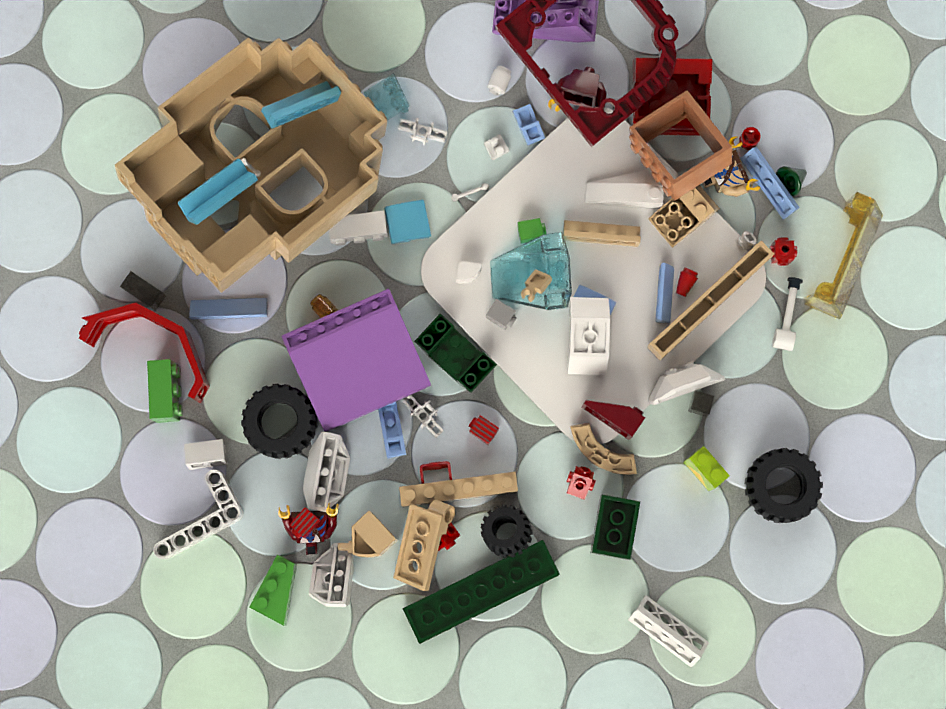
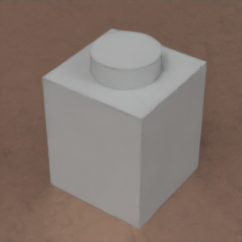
[486,299,517,330]

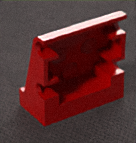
[633,58,713,136]

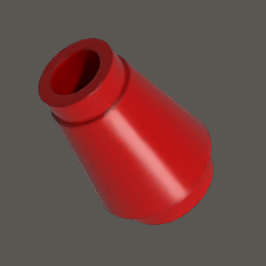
[675,267,698,297]

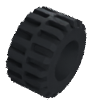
[480,504,533,558]

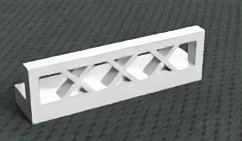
[628,595,709,667]

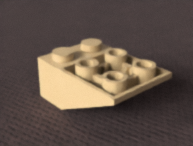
[648,185,720,248]

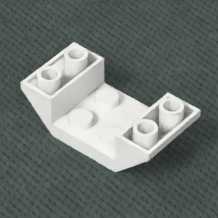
[567,297,610,375]

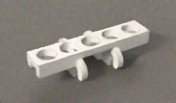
[398,118,448,145]
[402,395,444,438]

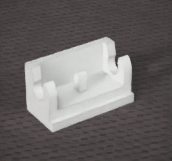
[184,439,228,470]

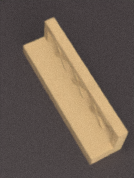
[563,220,641,247]

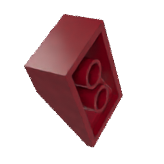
[581,400,646,440]

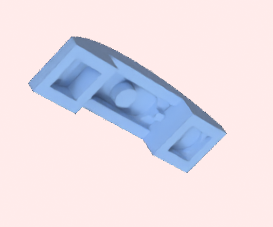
[378,401,406,459]

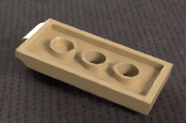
[393,500,455,591]

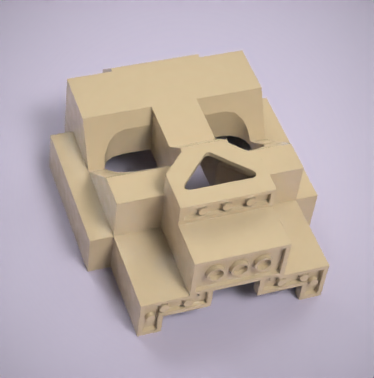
[115,37,387,293]

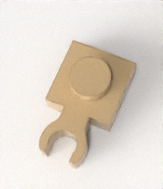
[521,269,552,302]

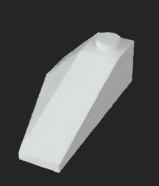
[585,170,664,209]

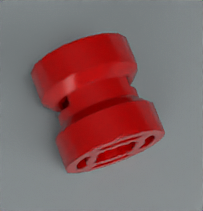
[739,127,761,150]

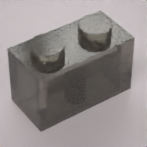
[120,271,166,311]

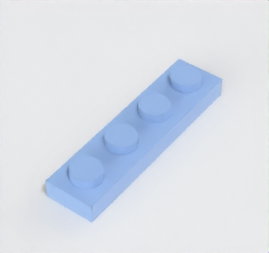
[740,147,800,220]

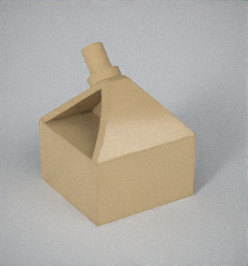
[338,511,398,558]

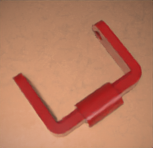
[420,461,452,484]

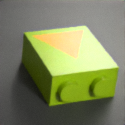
[684,446,730,491]

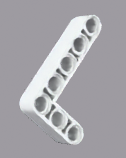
[153,469,243,559]

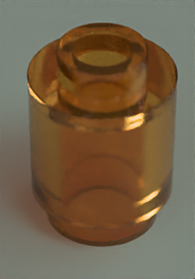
[310,294,338,318]

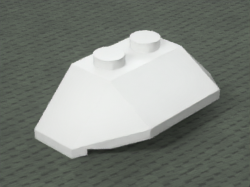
[648,361,725,405]
[303,432,350,512]
[309,543,354,607]

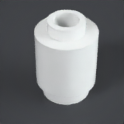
[487,66,511,96]

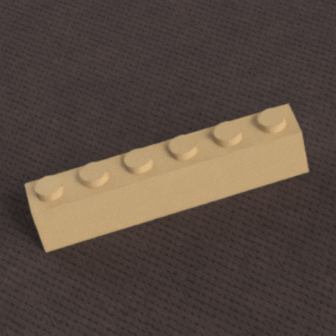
[399,472,518,507]

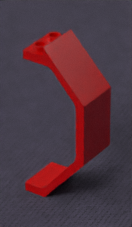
[78,302,210,403]

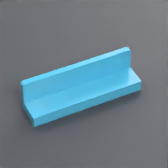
[261,81,341,129]
[178,159,258,225]

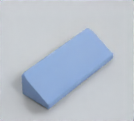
[655,263,674,323]

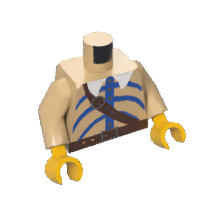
[702,136,760,197]

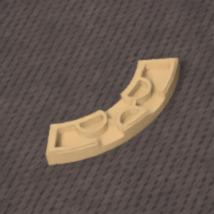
[570,423,637,475]

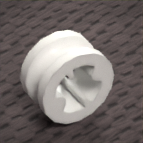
[737,231,757,250]

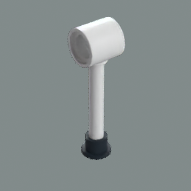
[772,277,803,351]

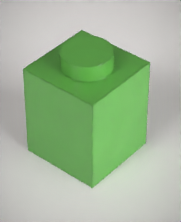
[517,218,546,244]

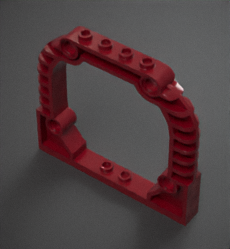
[495,0,679,147]

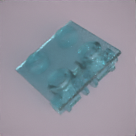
[364,73,410,120]

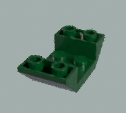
[414,313,497,393]

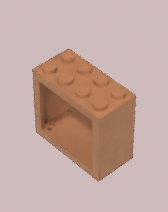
[629,91,732,201]

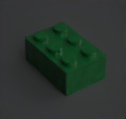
[590,494,641,560]

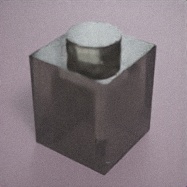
[688,391,714,417]

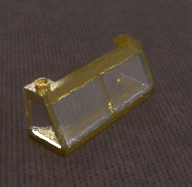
[804,192,883,319]

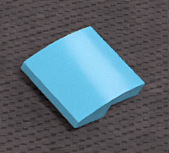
[384,200,431,244]

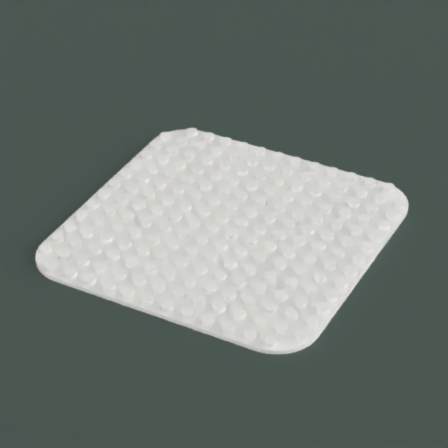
[421,108,766,444]

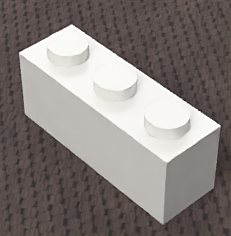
[329,211,388,246]

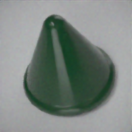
[776,166,807,196]

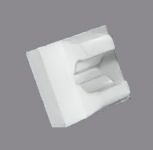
[484,134,509,161]

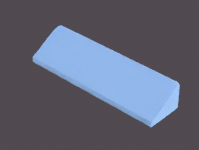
[189,298,267,320]

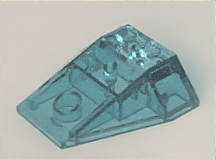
[490,232,572,311]

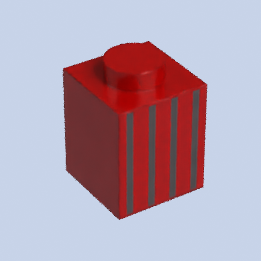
[468,415,499,445]
[289,507,321,539]

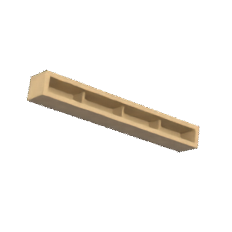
[647,240,774,361]

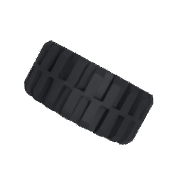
[241,383,317,459]
[744,448,823,523]

